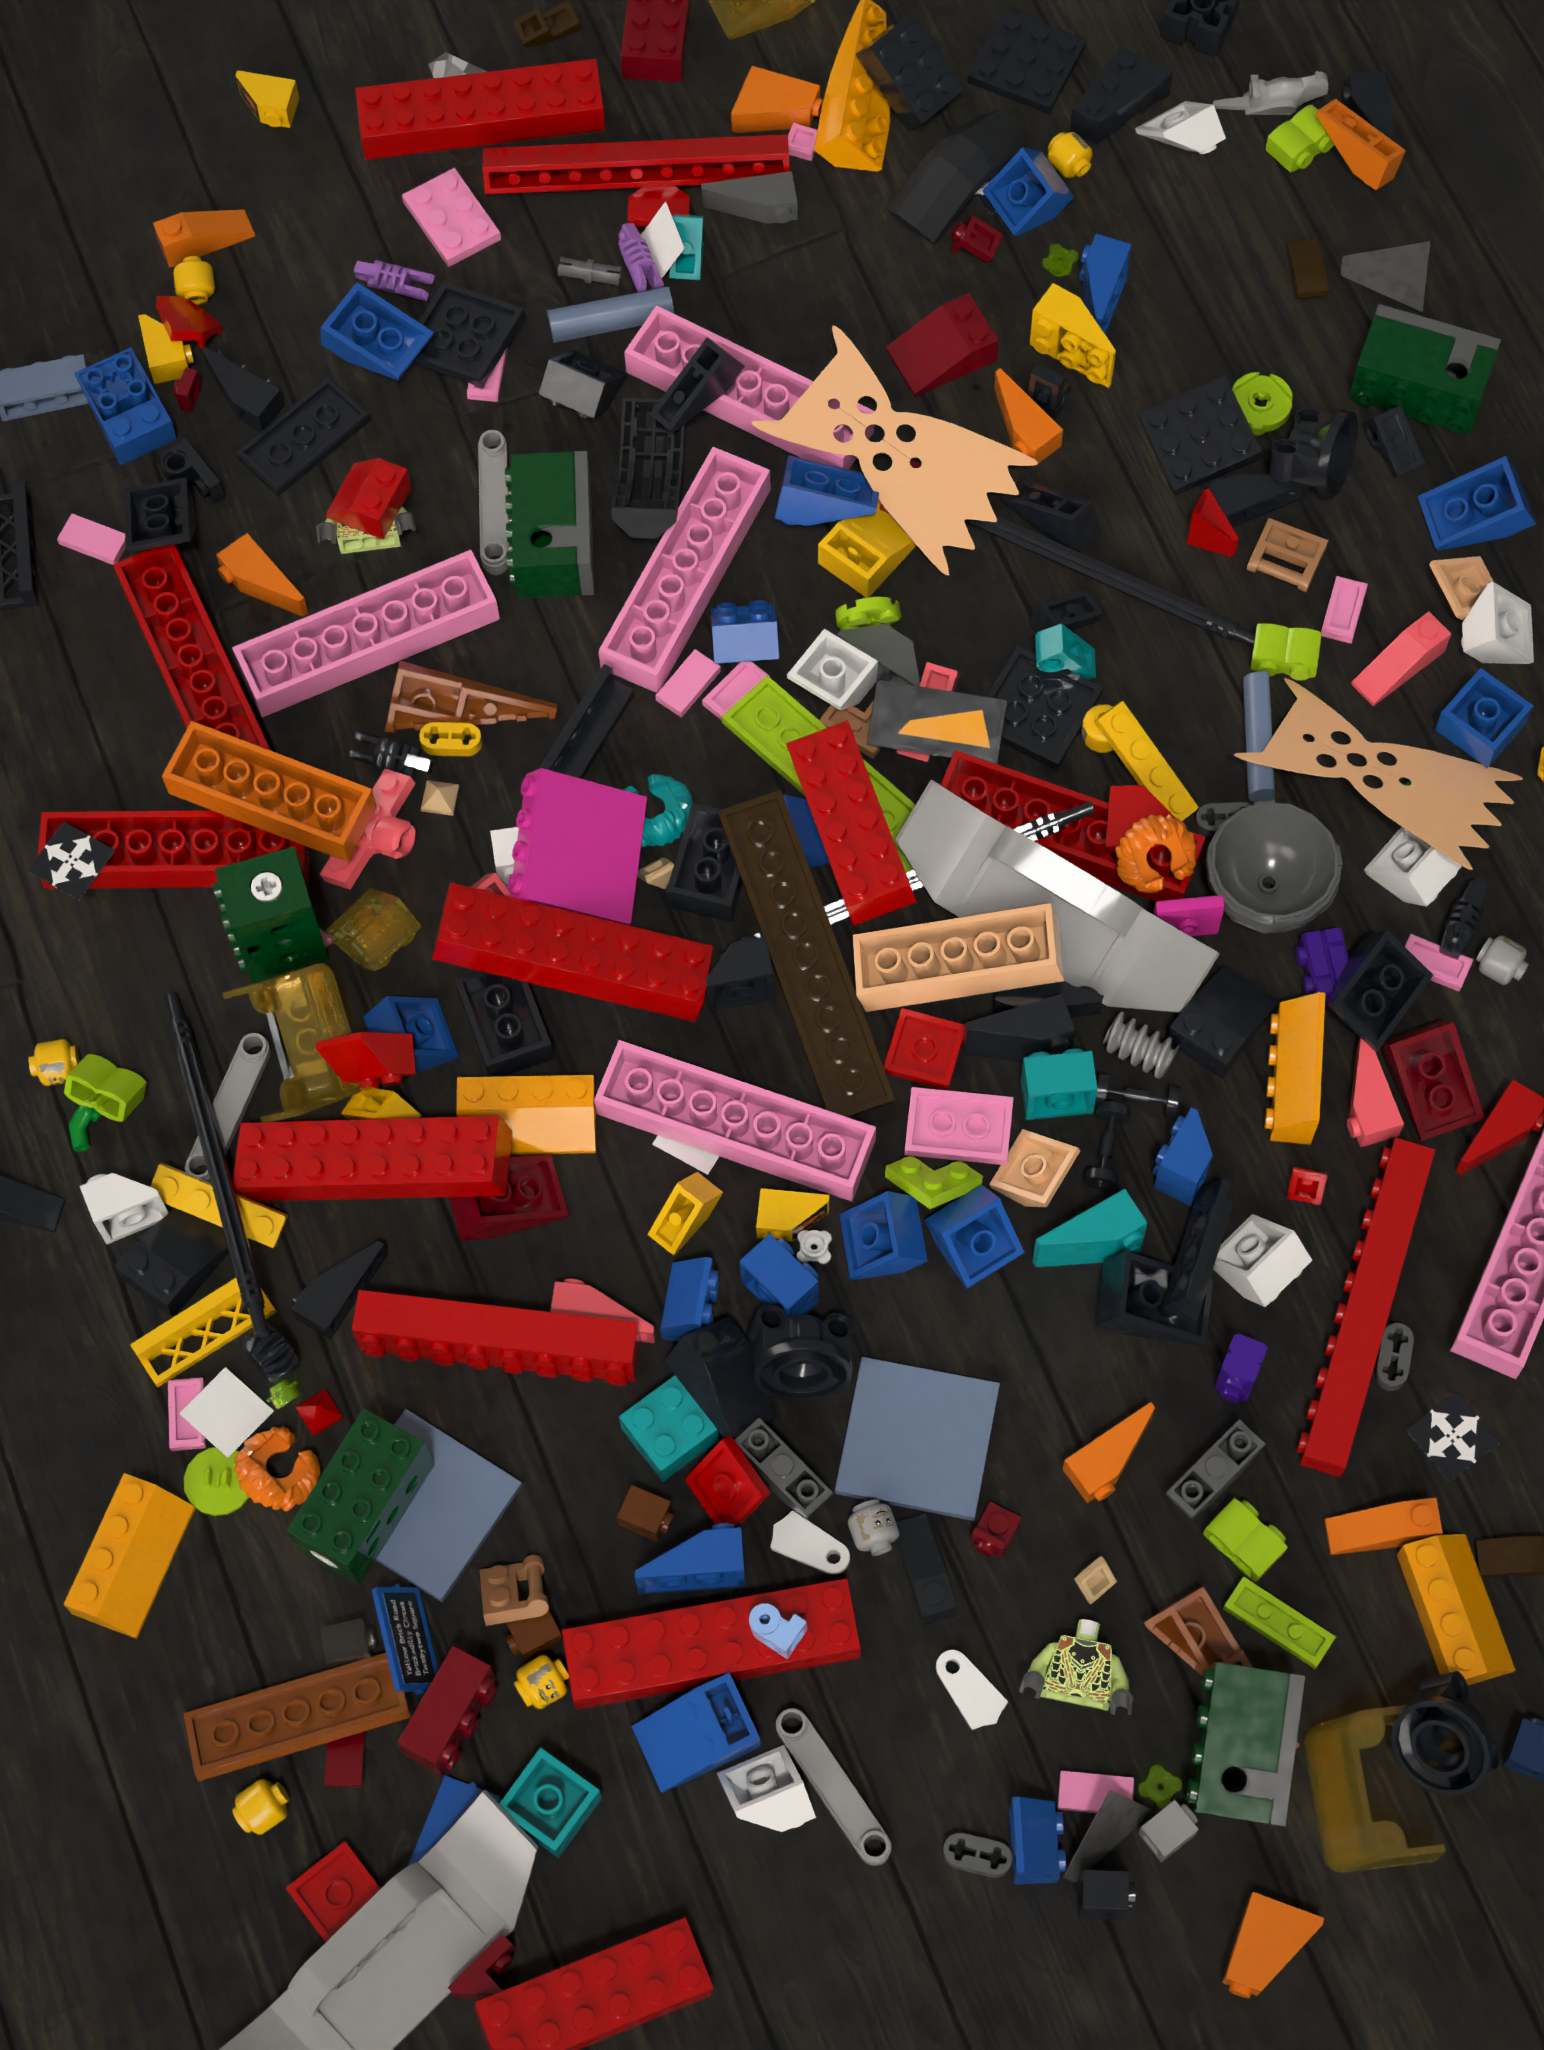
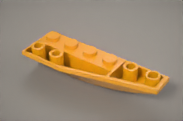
[814,0,890,172]

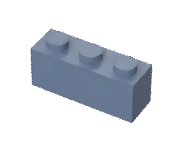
[0,354,89,421]

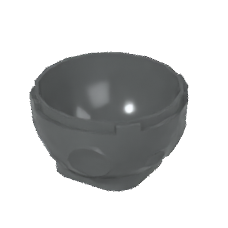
[1206,800,1343,934]

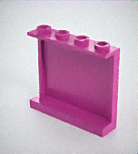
[508,768,647,925]

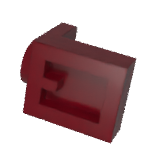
[949,215,1003,263]
[970,1502,1022,1558]

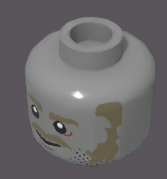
[1476,935,1529,985]
[848,1499,900,1556]

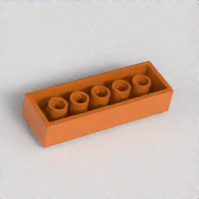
[162,721,377,862]

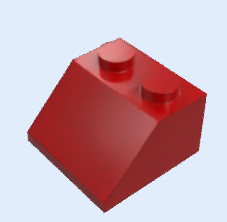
[326,458,411,540]
[315,1032,416,1090]

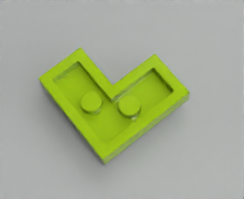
[885,1155,983,1209]

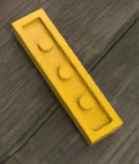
[1094,701,1199,821]
[150,1163,289,1248]

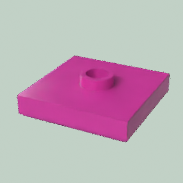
[1153,895,1225,936]

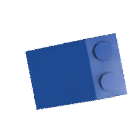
[1079,234,1132,334]
[321,282,434,381]
[775,455,879,526]
[1417,456,1536,551]
[635,1523,746,1595]

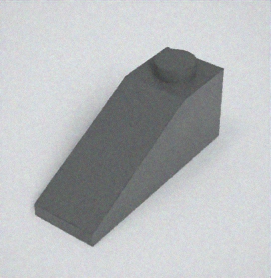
[701,171,798,224]

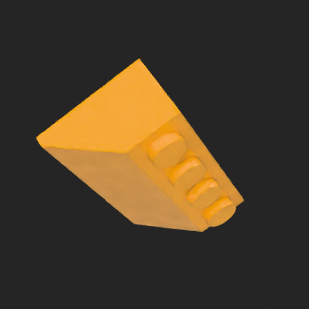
[1264,992,1325,1145]
[456,1075,596,1155]
[64,1473,196,1639]
[1397,1534,1515,1685]

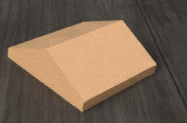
[1429,556,1494,621]
[989,1129,1080,1207]

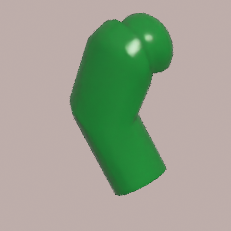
[69,1105,101,1152]

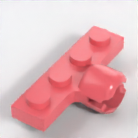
[319,769,416,890]

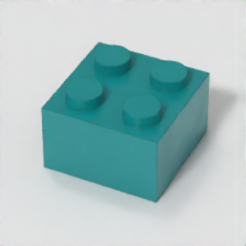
[1020,1048,1098,1120]
[619,1376,719,1482]
[499,1747,602,1859]

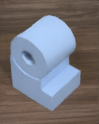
[749,1603,808,1660]

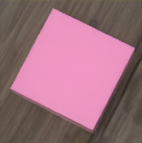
[788,123,817,161]

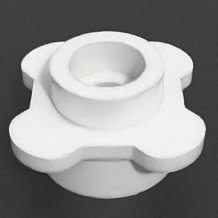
[797,1230,831,1264]

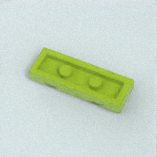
[1223,1576,1336,1669]

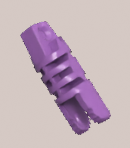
[618,223,664,292]
[354,260,435,301]

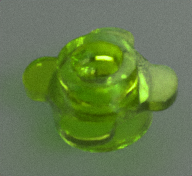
[1043,244,1078,276]
[266,1379,300,1409]
[1138,1765,1182,1809]

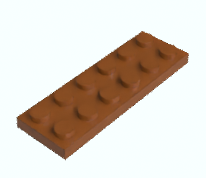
[183,1653,411,1782]

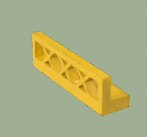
[130,1278,276,1388]

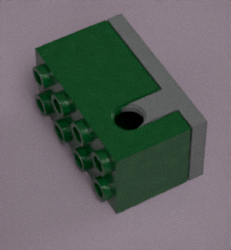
[1349,304,1501,435]
[505,451,594,598]
[1186,1662,1305,1826]

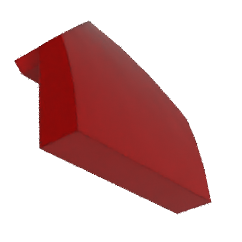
[628,186,690,227]
[156,296,223,348]
[1105,785,1175,852]

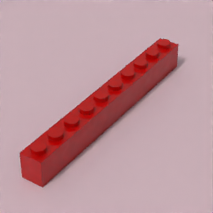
[482,134,790,194]
[1297,1137,1435,1478]

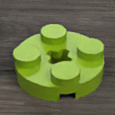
[1232,372,1292,435]
[835,597,901,630]

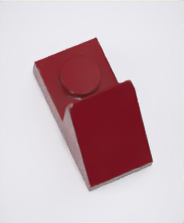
[447,1934,516,1999]

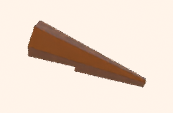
[385,660,557,732]
[1143,1587,1300,1748]

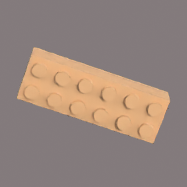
[853,903,1064,1012]

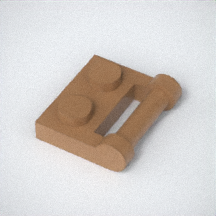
[1246,518,1328,593]
[480,1555,549,1626]

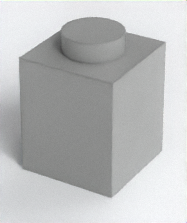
[1138,1800,1199,1863]

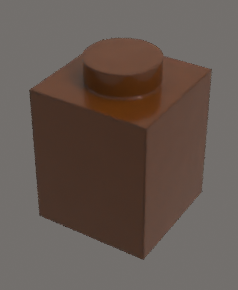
[617,1485,675,1542]
[504,1610,563,1662]

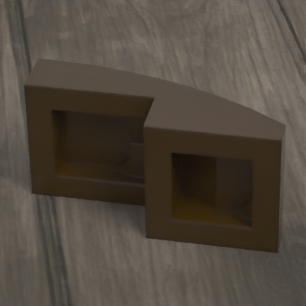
[512,0,583,47]
[1286,239,1329,298]
[1476,1536,1544,1579]

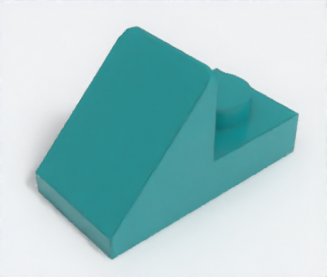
[669,214,704,280]

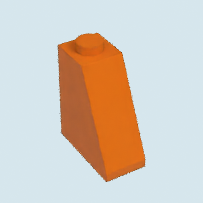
[731,66,823,133]
[1222,1892,1324,1998]

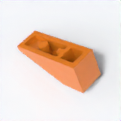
[1316,99,1406,190]
[153,209,255,268]
[994,368,1063,467]
[216,533,308,617]
[1063,1402,1155,1503]
[1324,1498,1443,1555]

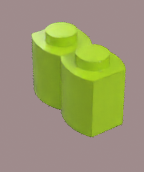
[1265,105,1334,173]
[1251,624,1322,680]
[64,1054,147,1122]
[1203,1498,1288,1583]

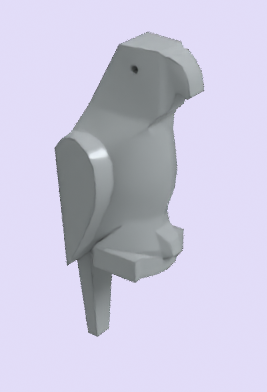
[1213,71,1329,115]

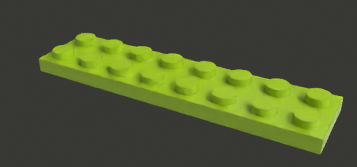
[721,675,916,872]

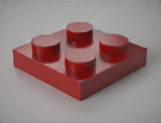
[884,1008,964,1091]
[684,1436,771,1528]
[285,1841,381,1943]

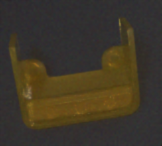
[222,963,361,1122]
[1304,1705,1445,1873]

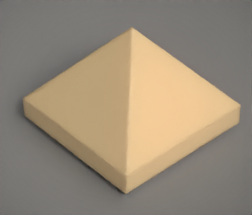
[421,780,459,816]
[637,857,674,889]
[1074,1556,1117,1605]

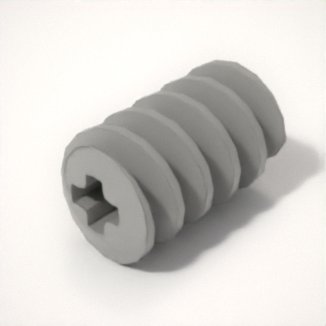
[1103,1012,1180,1079]

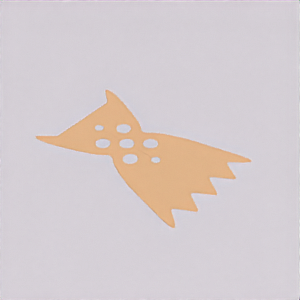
[751,326,1038,576]
[1234,678,1523,870]

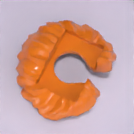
[1115,815,1197,893]
[234,1427,321,1512]

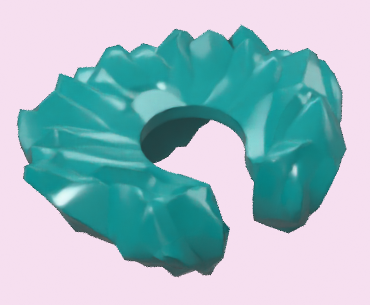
[623,774,693,847]

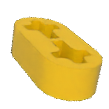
[419,722,482,757]

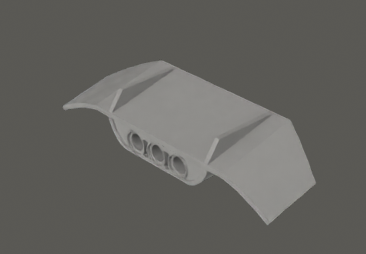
[895,780,1220,1012]
[219,1790,539,2050]

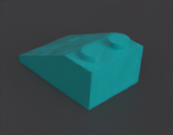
[1032,1189,1148,1267]

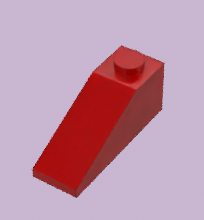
[1456,1080,1544,1175]

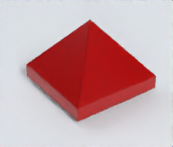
[1287,1167,1327,1205]
[295,1389,343,1437]

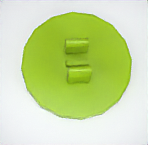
[184,1447,249,1516]

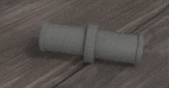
[558,256,622,287]

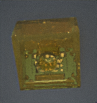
[324,888,422,972]

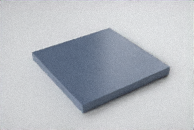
[835,1357,1000,1521]
[376,1409,523,1603]

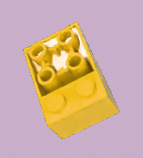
[1030,283,1116,388]
[818,499,917,598]

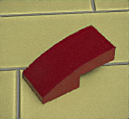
[325,1731,367,1788]

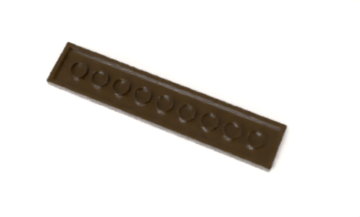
[717,790,896,1118]

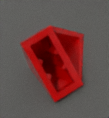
[1187,488,1239,557]

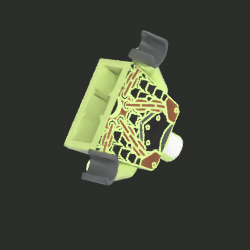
[316,506,417,554]
[1019,1619,1133,1715]

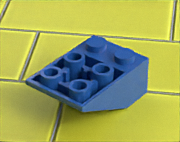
[74,347,177,465]
[631,1672,761,1794]

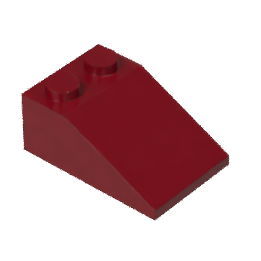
[886,293,999,398]
[1381,1019,1485,1141]
[449,1154,569,1241]

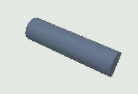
[547,286,674,343]
[1243,671,1275,802]

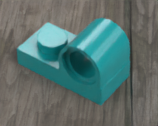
[1035,624,1096,680]

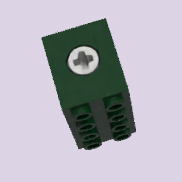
[212,846,329,982]
[286,1408,435,1586]

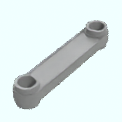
[478,430,509,575]
[185,1033,271,1183]
[776,1708,891,1866]

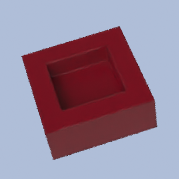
[174,367,202,413]

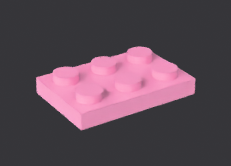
[402,168,501,267]
[905,1087,1014,1165]

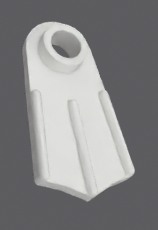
[770,1511,850,1574]
[936,1650,1008,1730]

